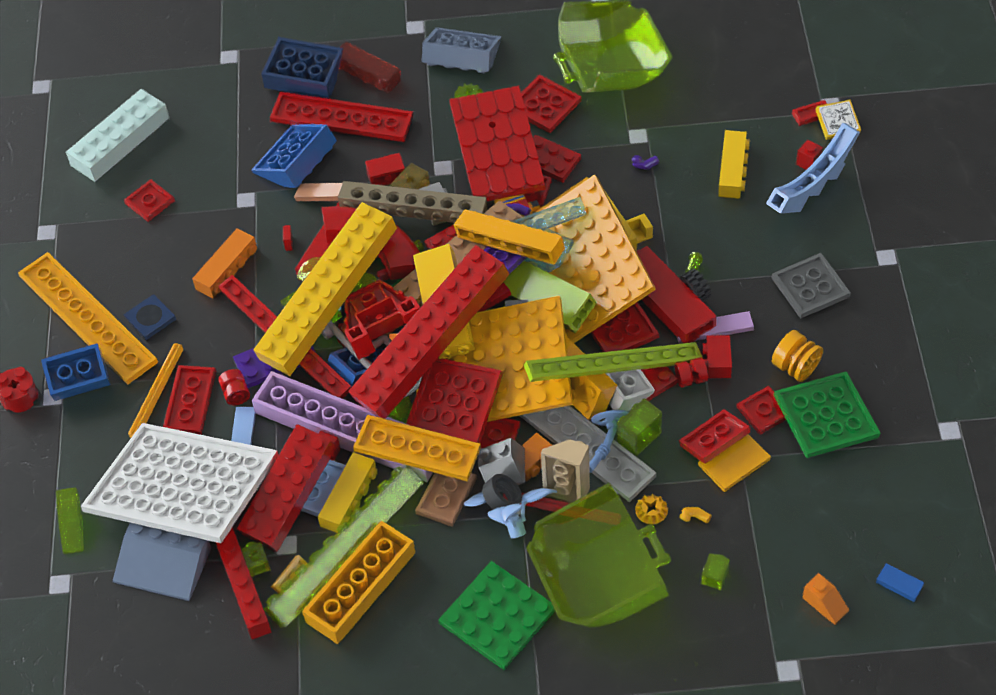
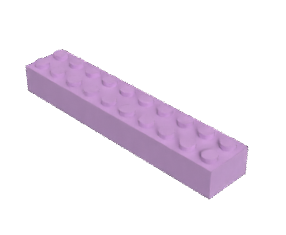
[252,371,433,482]

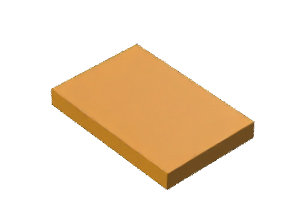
[698,434,771,492]

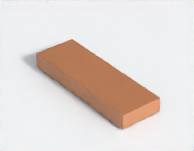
[294,183,342,201]

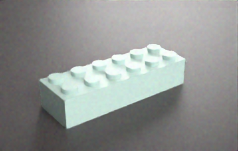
[66,89,169,182]

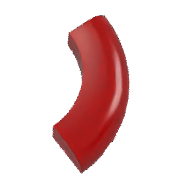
[322,206,420,280]

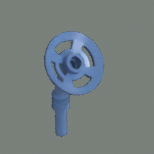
[589,410,631,473]

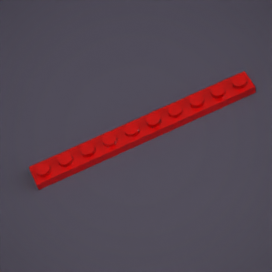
[218,275,351,399]

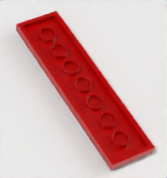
[270,92,413,142]

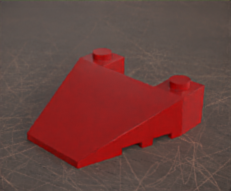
[345,279,420,360]

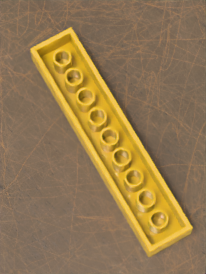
[253,202,397,376]

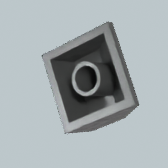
[478,438,525,492]

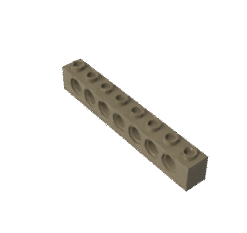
[338,181,487,223]

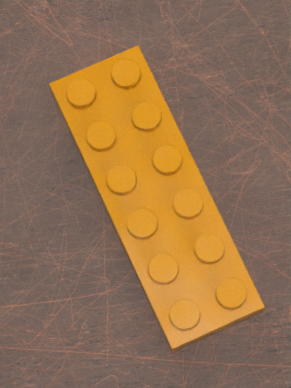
[353,415,481,481]

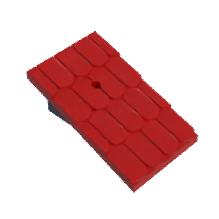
[449,86,546,201]

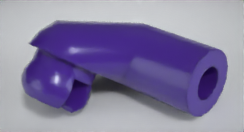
[632,155,659,170]
[506,203,531,217]

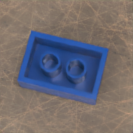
[41,343,111,401]

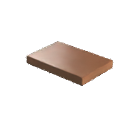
[415,473,477,527]

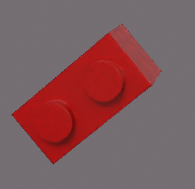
[365,153,406,186]
[702,335,732,378]

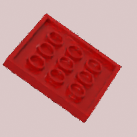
[406,358,503,444]

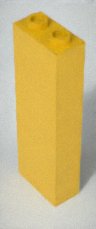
[413,244,475,359]

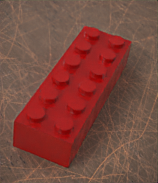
[237,424,336,552]

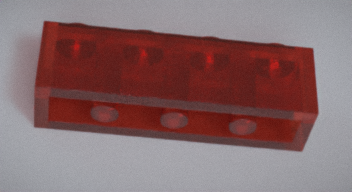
[339,42,401,93]

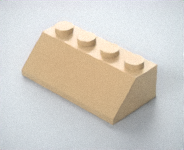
[541,439,590,505]

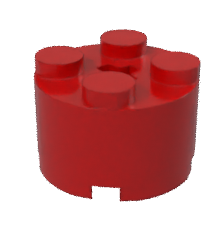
[0,367,39,413]

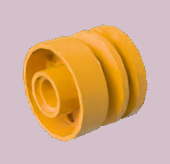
[772,330,823,382]

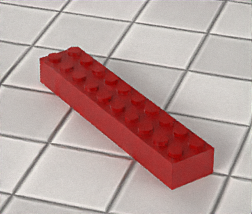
[348,245,510,419]

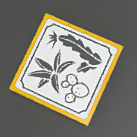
[815,100,861,140]

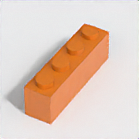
[192,228,257,298]

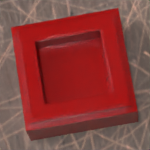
[283,225,293,251]

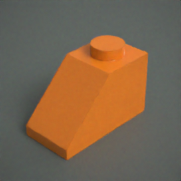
[803,573,849,625]

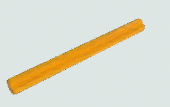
[128,343,183,438]

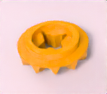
[635,494,668,524]

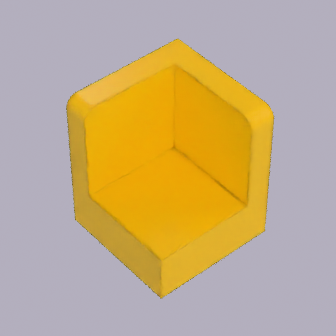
[626,213,653,244]

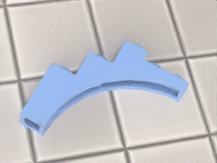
[766,123,860,213]

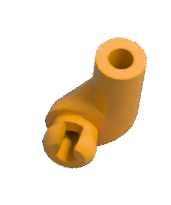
[680,507,712,524]

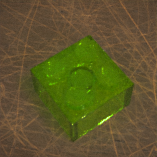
[617,399,662,457]

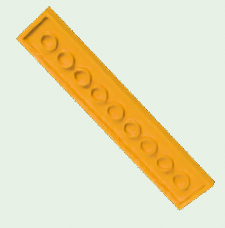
[18,252,158,385]

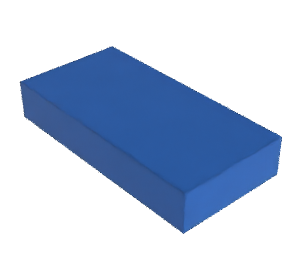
[876,564,924,602]

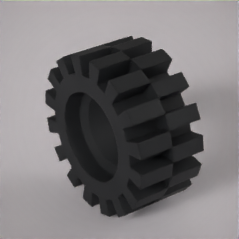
[679,269,711,302]

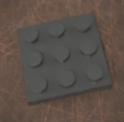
[771,253,851,319]

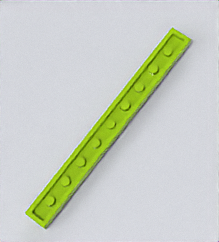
[524,342,703,382]

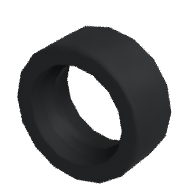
[482,474,522,510]

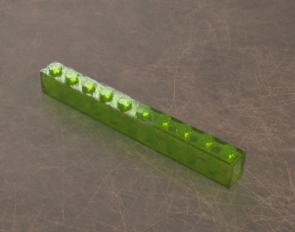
[264,465,424,627]

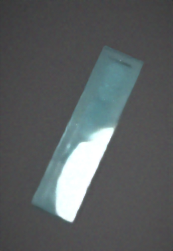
[511,197,587,230]

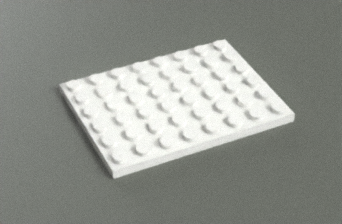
[81,423,279,543]

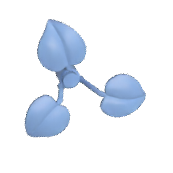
[464,488,557,538]

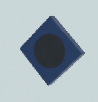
[123,294,176,340]

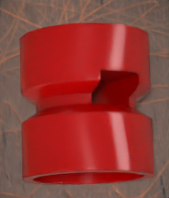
[674,357,708,388]
[218,369,250,406]

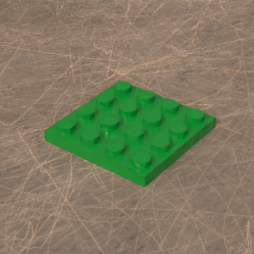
[774,372,881,458]
[438,561,557,670]

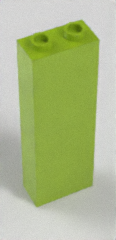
[504,260,597,334]

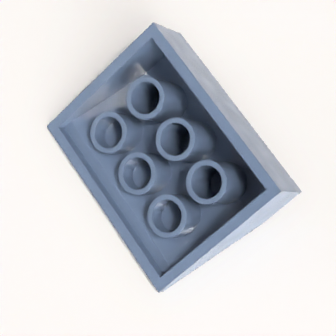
[422,28,501,73]
[113,523,212,601]

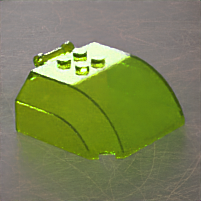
[553,0,672,93]
[526,483,671,627]

